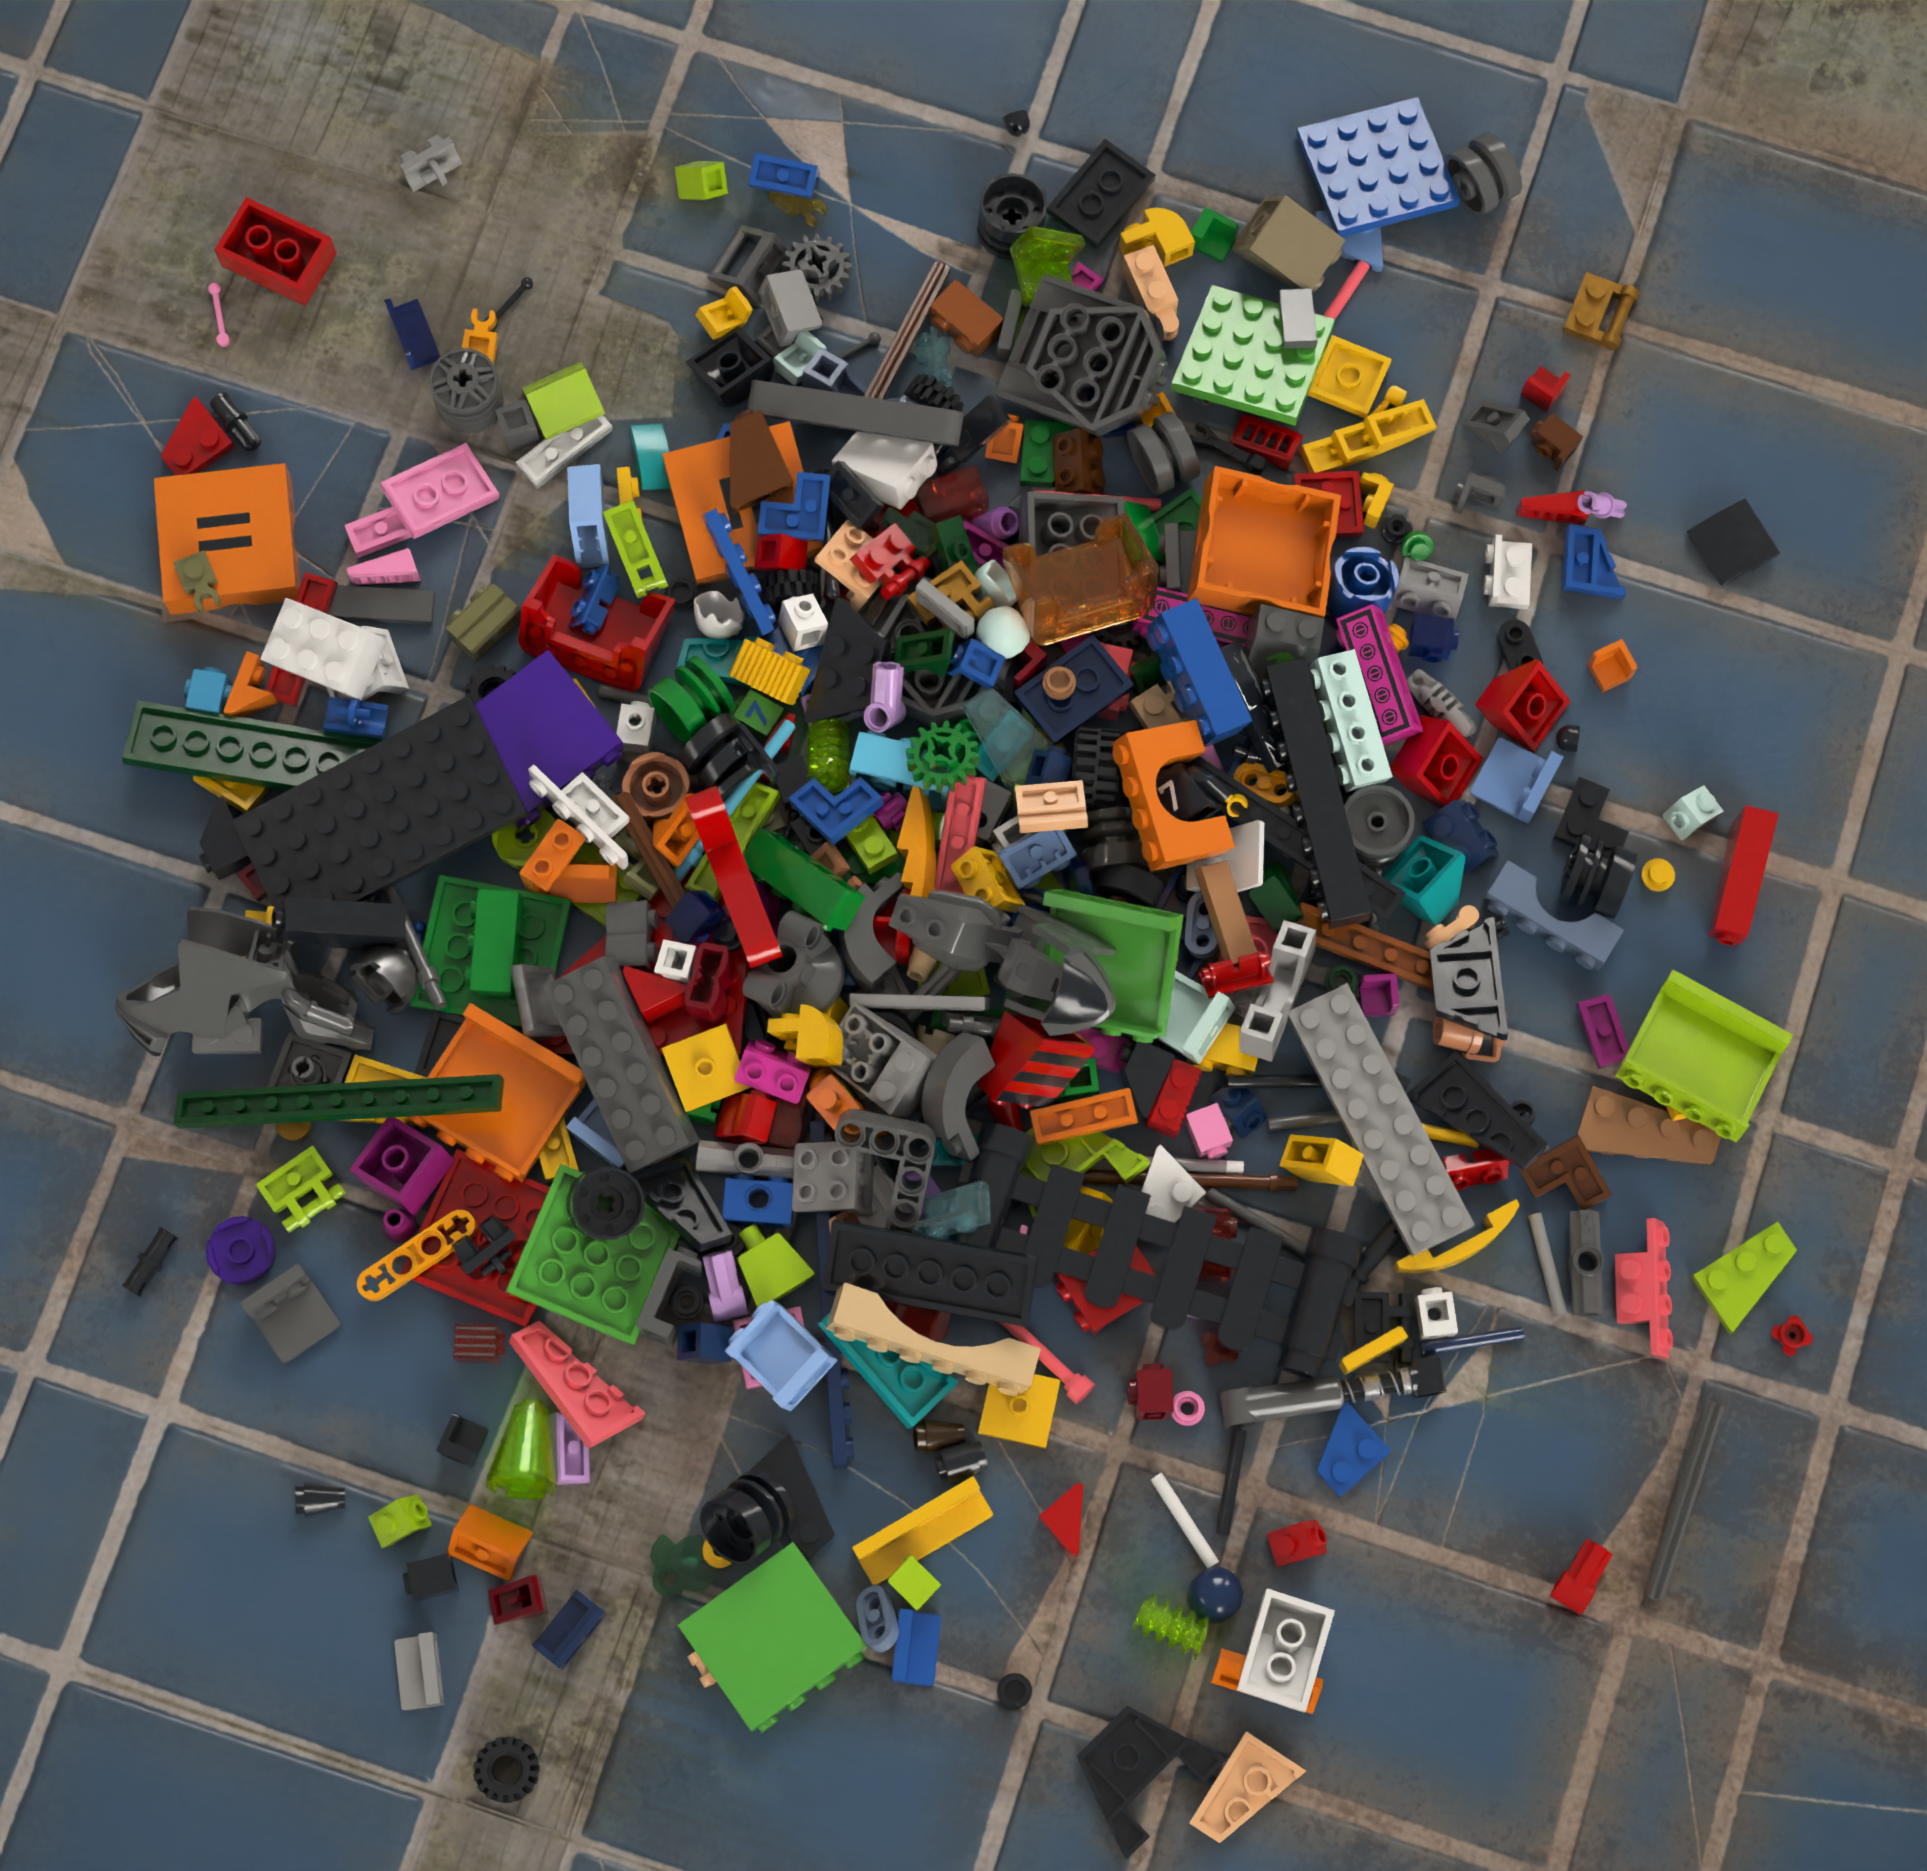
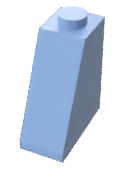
[567,464,609,569]

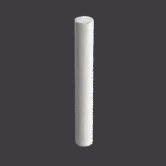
[1151,1473,1219,1569]

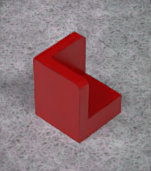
[1520,366,1571,412]
[754,533,808,574]

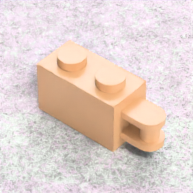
[1122,245,1179,341]

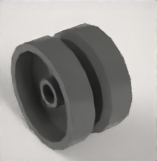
[1444,132,1522,217]
[1127,411,1201,496]
[1344,784,1415,867]

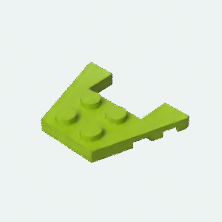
[1020,1127,1150,1230]

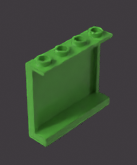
[1043,889,1183,1043]
[678,1542,867,1733]

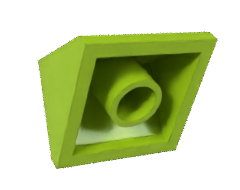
[522,362,605,440]

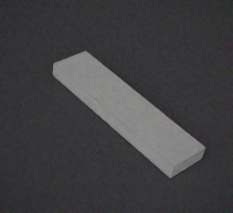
[849,993,990,1011]

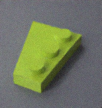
[1691,1222,1797,1335]

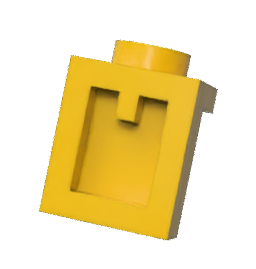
[1360,472,1394,529]

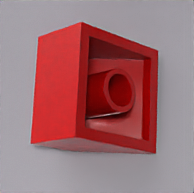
[1390,716,1484,808]

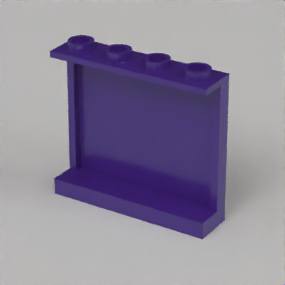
[476,650,624,830]

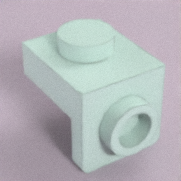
[773,331,827,386]
[1663,785,1724,840]

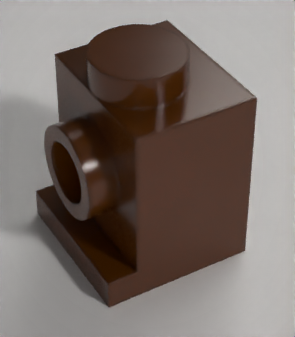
[1529,413,1583,472]

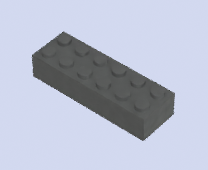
[543,956,700,1173]

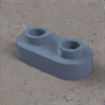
[1185,891,1219,959]
[856,1585,899,1652]

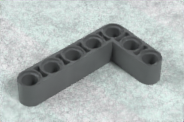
[835,1109,936,1234]

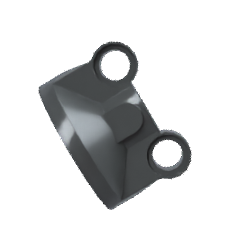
[743,911,845,1018]

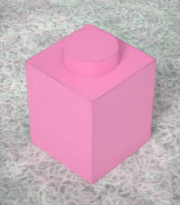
[1184,1103,1233,1160]

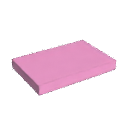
[380,443,499,540]

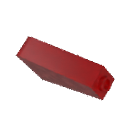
[1708,805,1779,946]

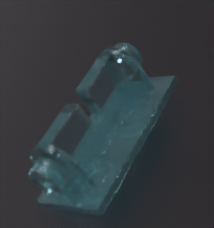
[916,326,953,388]

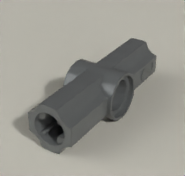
[1567,1210,1604,1317]

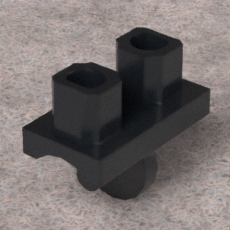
[451,1215,517,1277]

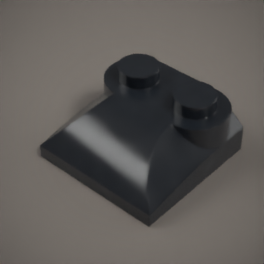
[686,326,776,407]

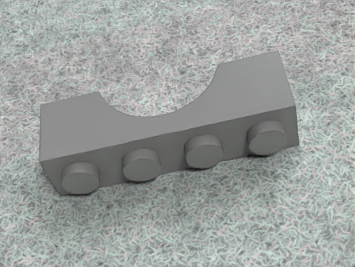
[1239,920,1316,1062]

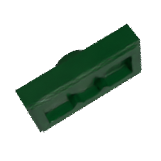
[929,515,978,575]

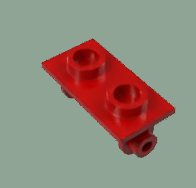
[1198,951,1274,999]
[1441,1149,1509,1191]

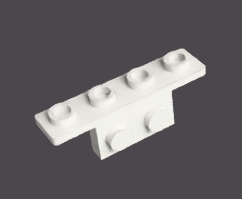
[528,764,630,870]

